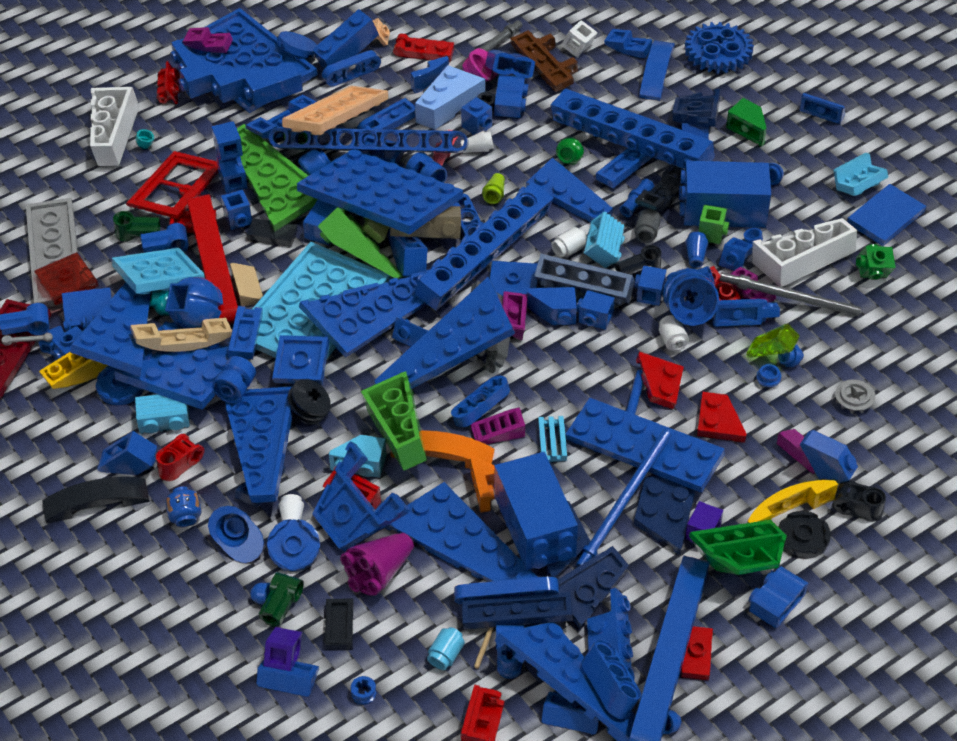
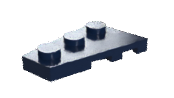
[558,546,629,630]

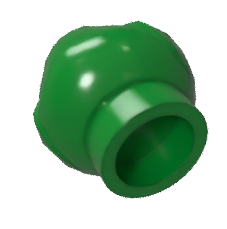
[556,138,584,165]

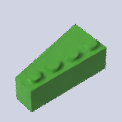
[361,371,427,471]

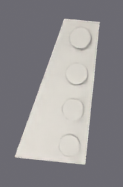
[90,87,139,166]

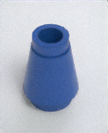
[685,232,708,268]

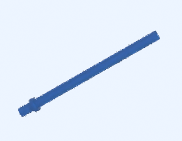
[576,429,672,567]

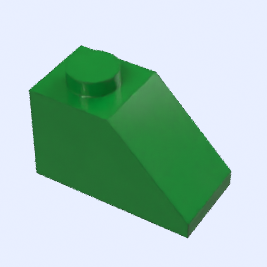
[726,98,767,147]

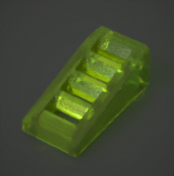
[746,323,799,358]

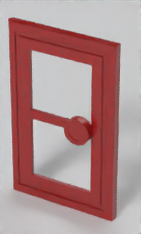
[126,151,219,219]

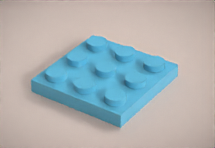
[112,248,205,294]

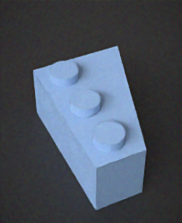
[415,65,485,130]

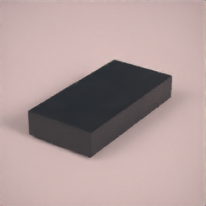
[246,218,298,247]
[325,598,354,650]

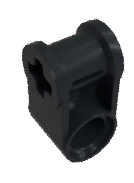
[832,480,886,522]

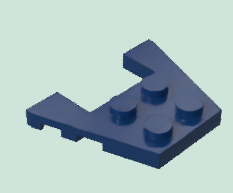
[312,441,410,551]

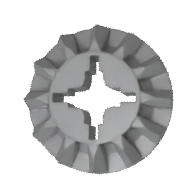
[835,380,875,414]

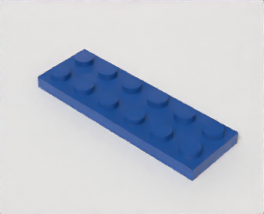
[565,398,725,493]

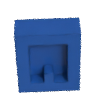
[719,237,753,271]

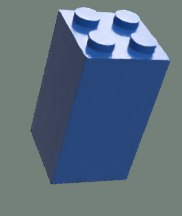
[679,161,771,228]
[494,452,578,570]

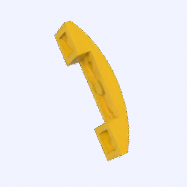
[747,480,838,523]

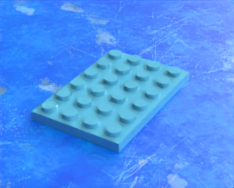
[252,242,390,358]

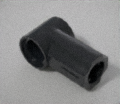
[615,245,662,278]

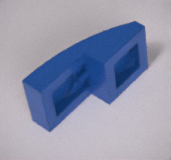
[604,29,652,58]
[411,56,449,94]

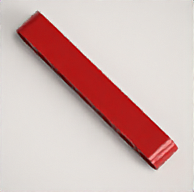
[187,194,238,325]

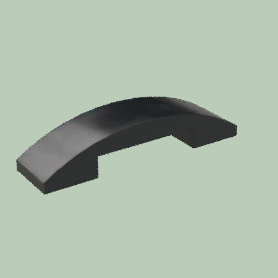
[635,164,685,212]
[42,477,150,524]

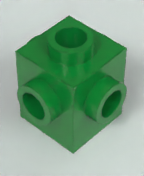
[856,244,896,280]

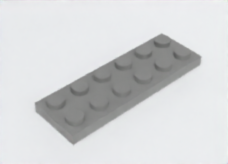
[26,198,82,308]

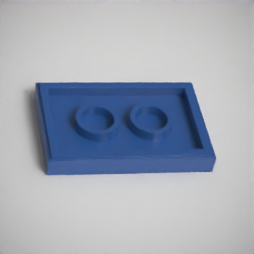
[847,184,926,246]

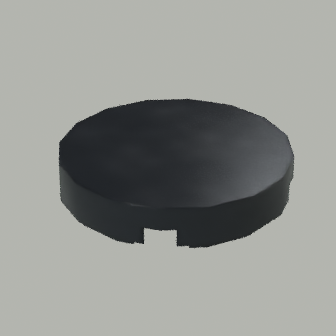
[779,511,831,559]

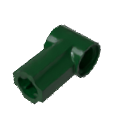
[113,211,160,242]
[259,572,304,627]

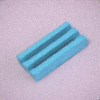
[538,416,567,462]

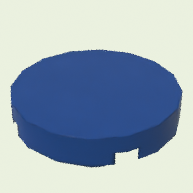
[277,31,317,58]
[96,366,144,406]
[267,519,320,572]

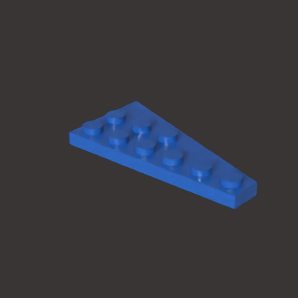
[225,387,293,503]

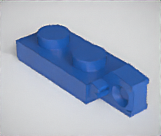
[712,299,780,326]

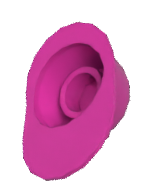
[462,48,498,82]

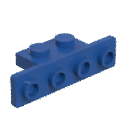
[587,588,635,680]

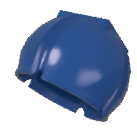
[165,277,223,329]

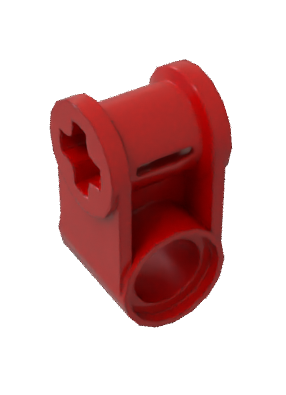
[156,433,205,481]

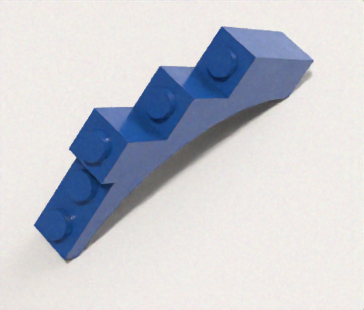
[170,40,303,107]

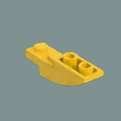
[39,352,108,389]

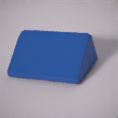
[799,93,846,124]
[256,660,319,697]
[541,691,600,734]

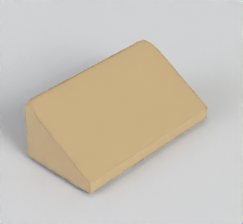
[230,263,263,306]

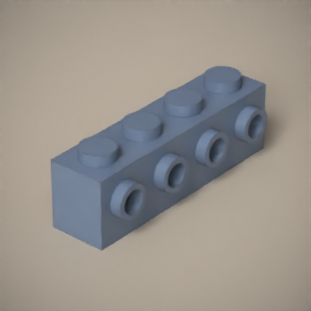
[535,254,635,305]

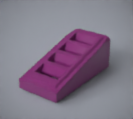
[470,407,525,444]

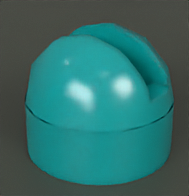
[135,129,154,149]

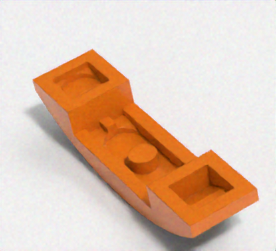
[390,431,495,469]

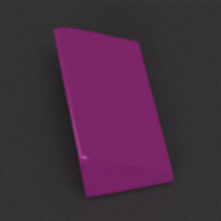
[502,291,527,340]
[777,429,815,474]

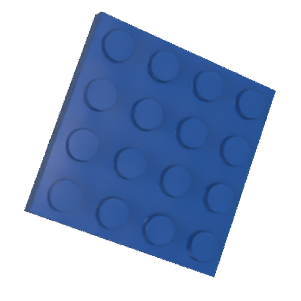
[115,321,249,410]

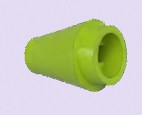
[482,173,505,204]

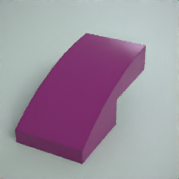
[183,27,233,53]

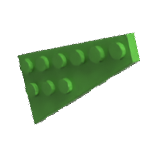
[237,124,318,231]

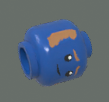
[165,486,202,527]

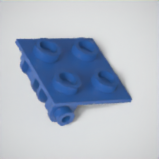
[62,288,111,332]

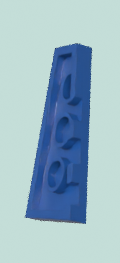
[526,158,613,223]

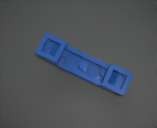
[639,40,675,101]
[245,94,316,139]

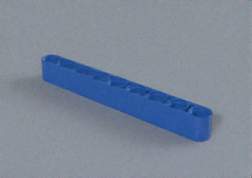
[269,127,469,153]
[629,555,709,741]

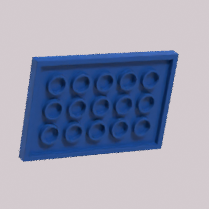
[180,8,317,113]
[297,149,463,235]

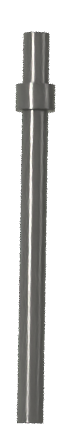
[719,272,861,316]

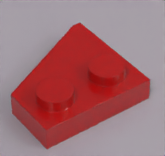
[636,351,684,409]
[697,392,747,442]

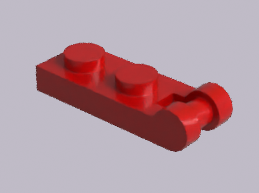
[393,33,454,62]

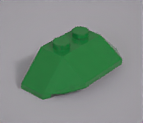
[689,520,787,575]

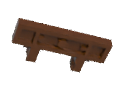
[511,30,578,92]

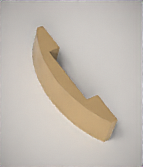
[130,318,232,352]

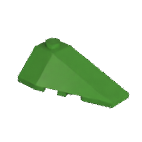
[318,207,404,280]

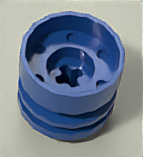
[663,268,719,326]

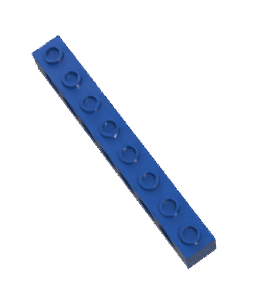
[550,88,715,169]
[414,182,554,311]

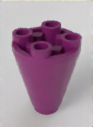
[340,533,414,596]

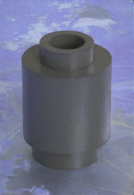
[635,209,661,243]

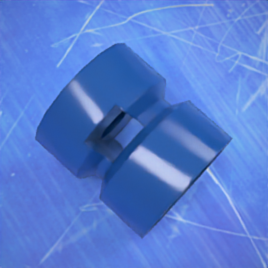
[405,152,447,183]
[212,356,256,403]

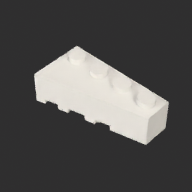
[752,218,857,287]

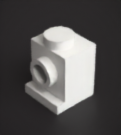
[561,20,598,58]

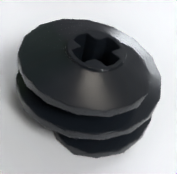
[287,379,331,425]

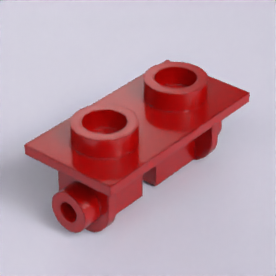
[157,61,180,104]

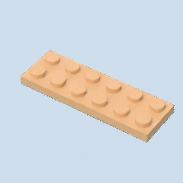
[282,85,388,135]

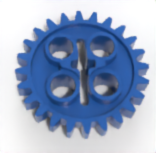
[684,22,754,74]

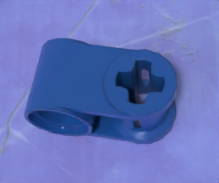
[496,625,524,679]

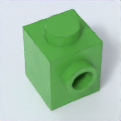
[699,205,729,244]

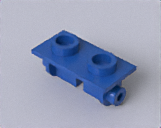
[392,316,428,347]

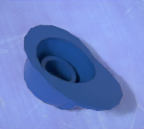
[208,506,264,563]

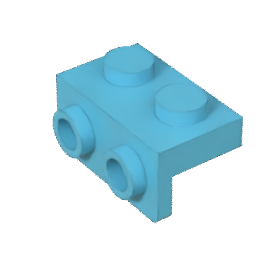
[833,153,888,196]

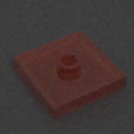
[34,252,99,306]

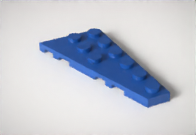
[299,269,431,358]
[374,277,515,389]
[70,282,151,376]
[384,482,537,582]
[494,622,636,741]

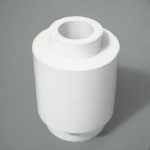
[551,227,587,258]
[659,315,689,351]

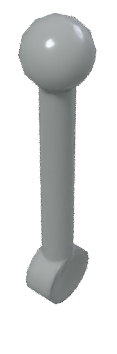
[2,333,53,346]

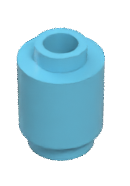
[427,627,465,670]

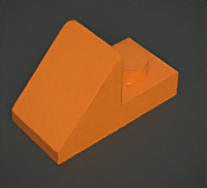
[470,456,495,513]

